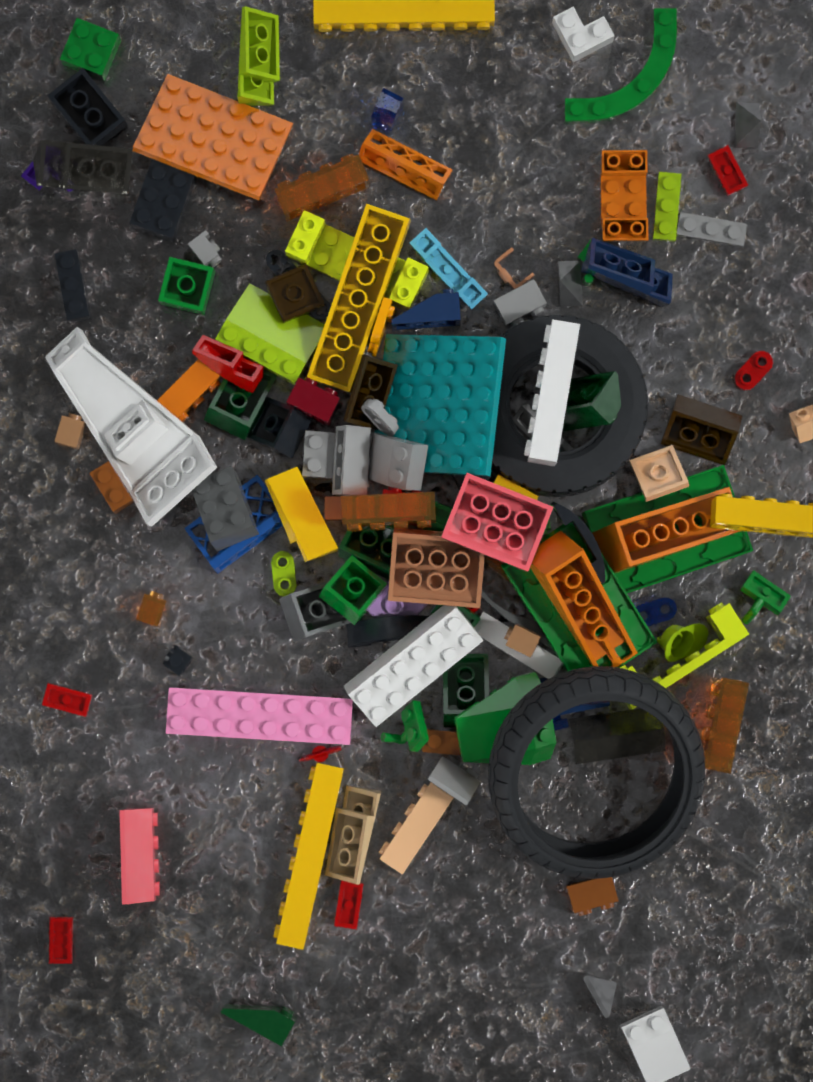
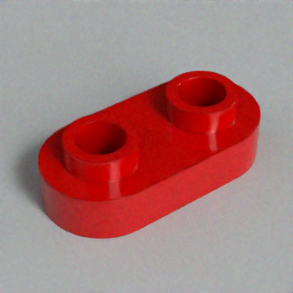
[734,351,773,391]

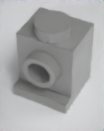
[188,230,222,267]

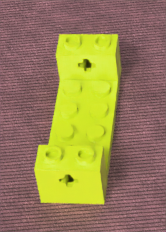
[285,210,429,311]
[620,602,749,710]

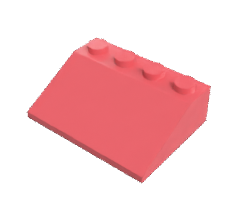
[441,473,553,572]
[120,808,160,905]

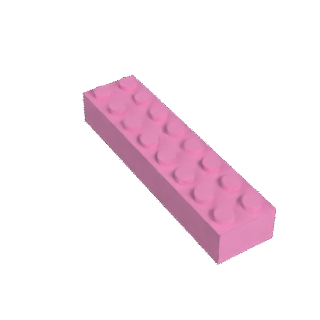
[166,688,353,745]

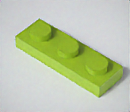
[653,172,682,242]

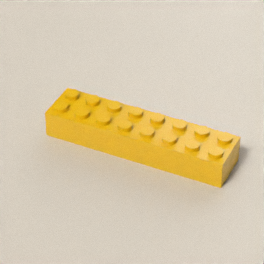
[307,203,411,392]

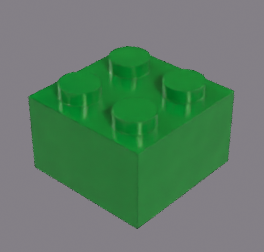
[60,18,121,82]
[158,257,215,315]
[319,555,387,625]

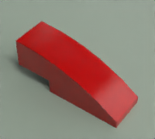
[192,335,264,393]

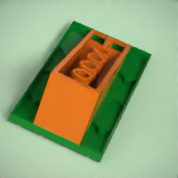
[581,465,753,593]
[500,522,657,671]

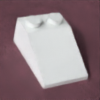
[620,1006,691,1082]

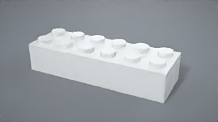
[524,319,580,467]
[344,605,483,727]

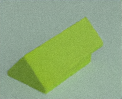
[237,6,280,106]

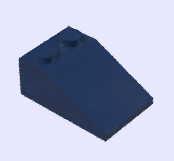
[392,289,461,331]

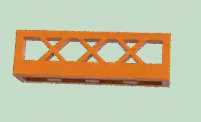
[356,129,452,201]

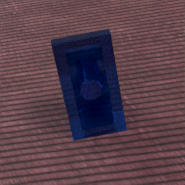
[371,88,404,131]

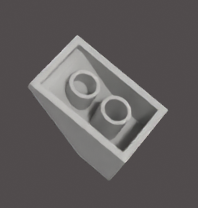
[302,431,371,483]
[368,432,428,490]
[427,755,481,805]

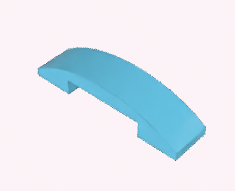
[409,228,488,310]

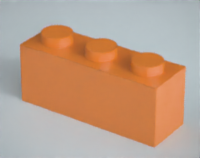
[157,359,222,422]

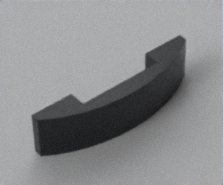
[550,502,605,584]
[346,615,429,648]

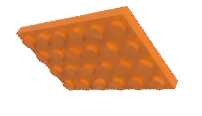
[133,74,293,201]

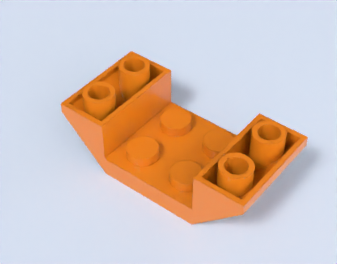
[600,150,649,241]

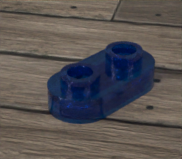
[636,598,677,626]

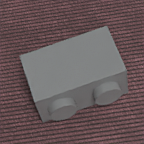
[493,279,547,327]

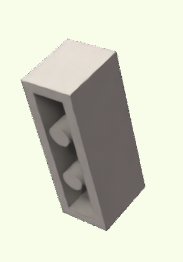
[332,425,372,497]

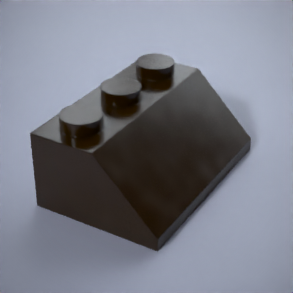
[343,354,398,430]
[660,394,742,465]

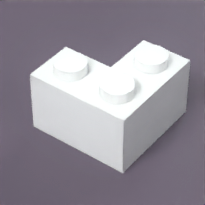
[552,6,614,62]

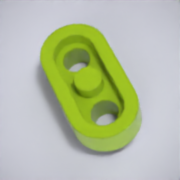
[271,551,297,597]

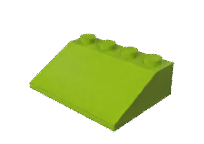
[215,283,325,385]

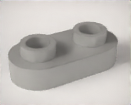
[361,399,399,436]

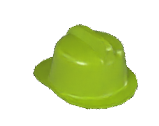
[657,623,709,662]

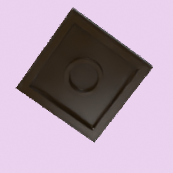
[265,264,325,324]

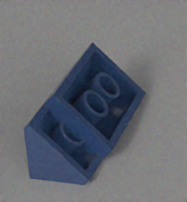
[581,238,673,307]

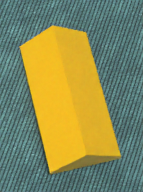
[264,467,338,562]

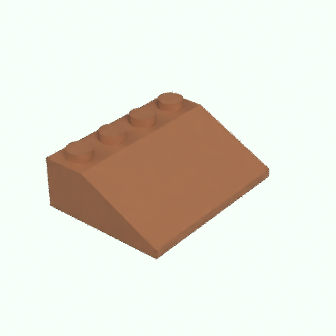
[388,528,485,608]

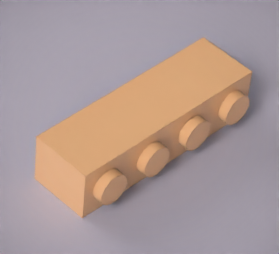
[379,782,454,875]

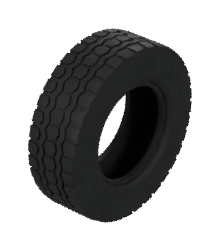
[491,314,648,497]

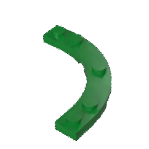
[565,8,677,123]

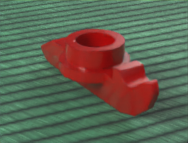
[299,745,342,762]

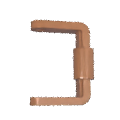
[494,247,535,289]

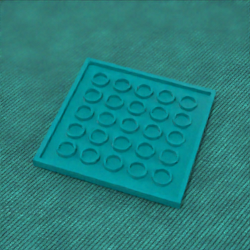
[375,334,506,476]

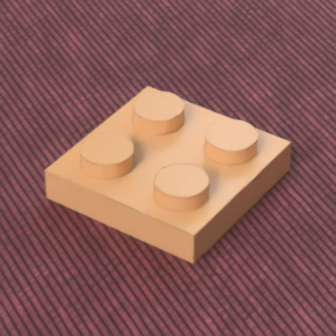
[630,445,689,502]

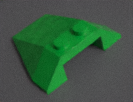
[454,671,557,765]

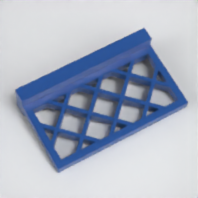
[184,474,283,574]

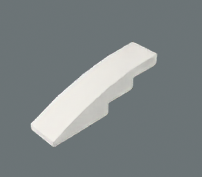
[474,612,563,679]

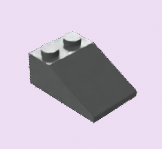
[279,582,363,642]

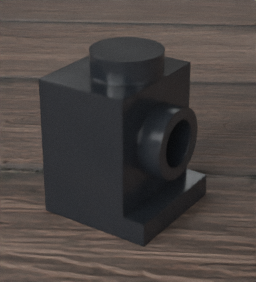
[162,645,194,677]

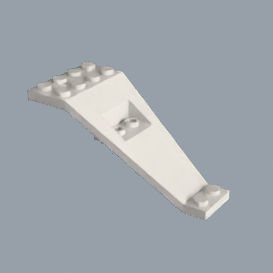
[45,327,217,527]

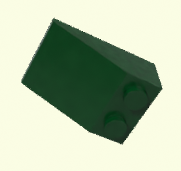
[204,369,277,440]
[443,654,489,727]
[220,1004,297,1047]

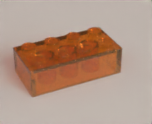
[274,154,370,222]
[341,492,436,531]
[701,677,749,774]

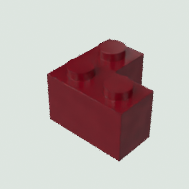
[287,377,341,427]

